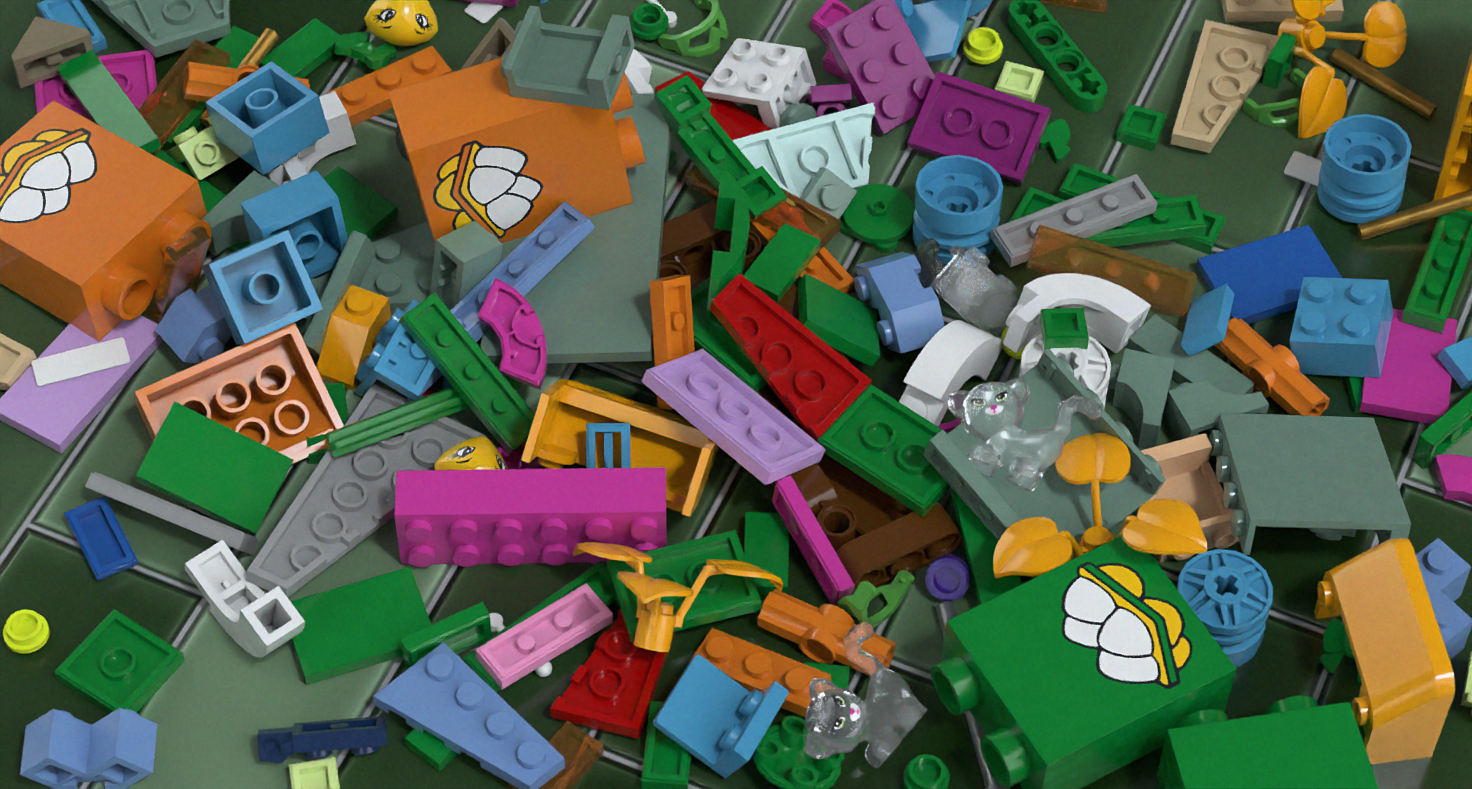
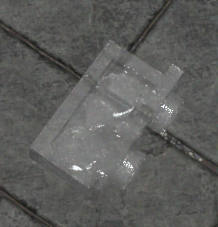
[930,245,1019,337]

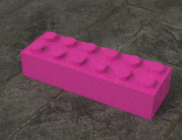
[395,467,667,567]

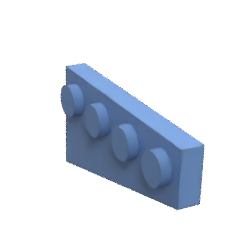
[373,642,565,789]

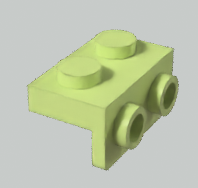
[166,117,240,180]

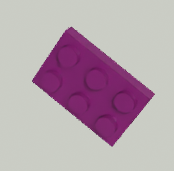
[820,0,935,136]
[908,71,1051,186]

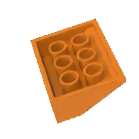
[134,322,344,511]

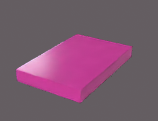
[35,50,160,122]
[1359,309,1457,424]

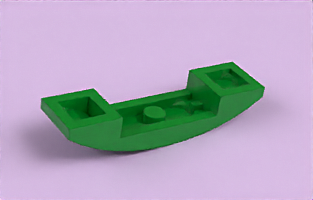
[654,75,787,220]
[707,171,750,311]

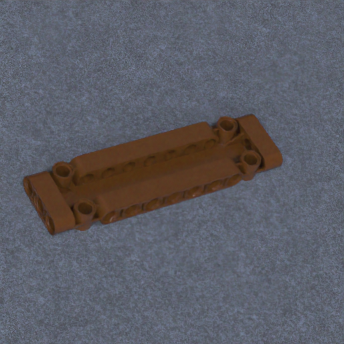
[659,201,962,593]

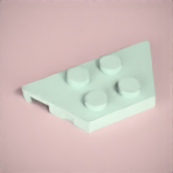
[732,103,875,210]

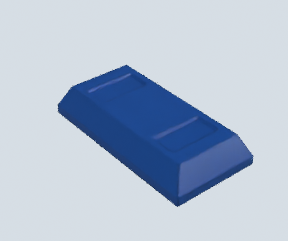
[64,496,139,581]

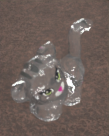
[948,378,1103,491]
[804,621,928,769]

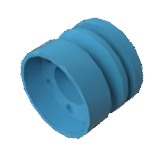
[1317,114,1412,224]
[912,155,1003,266]
[1176,549,1273,667]

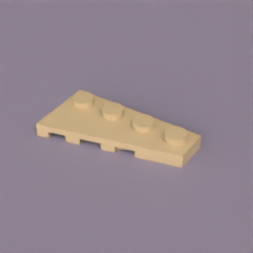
[1170,20,1280,153]

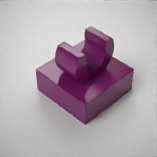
[807,84,852,118]

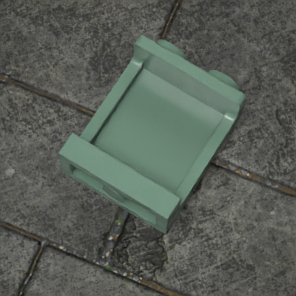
[501,6,635,110]

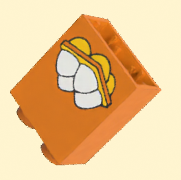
[388,57,646,244]
[0,100,212,341]

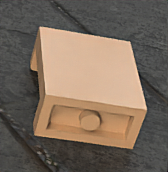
[1135,433,1239,563]

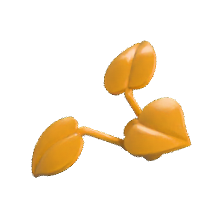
[1278,0,1407,139]
[993,433,1207,578]
[573,542,783,652]

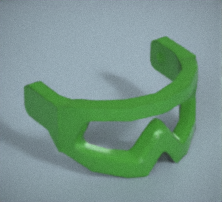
[658,0,729,57]
[1242,68,1307,127]
[837,570,914,629]

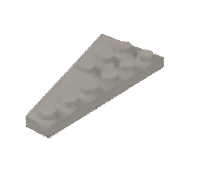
[246,384,488,598]

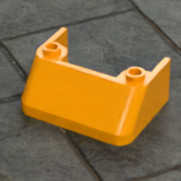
[521,379,719,517]
[1314,537,1455,764]

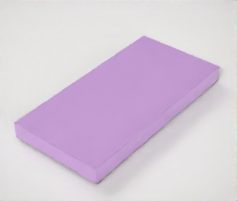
[0,315,164,454]
[642,349,825,485]

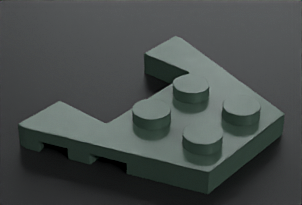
[92,0,231,58]

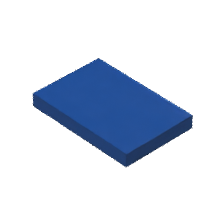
[1196,225,1342,324]

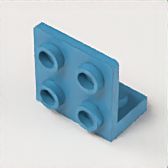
[894,0,971,63]
[354,299,435,400]
[653,654,790,779]

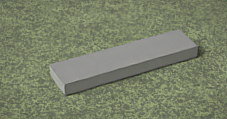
[991,174,1157,267]
[85,472,259,555]

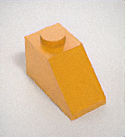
[316,284,391,391]

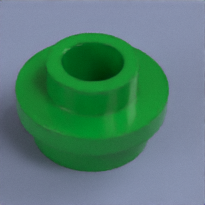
[630,3,669,40]

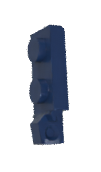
[257,716,388,763]

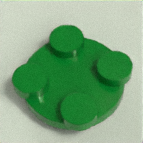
[838,184,915,253]

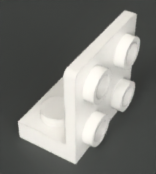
[702,38,816,129]

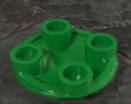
[752,716,844,789]

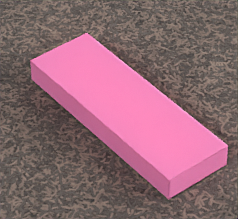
[475,583,613,689]

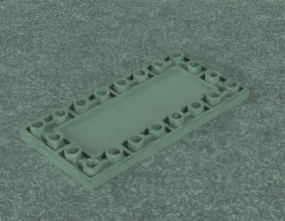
[481,94,671,365]

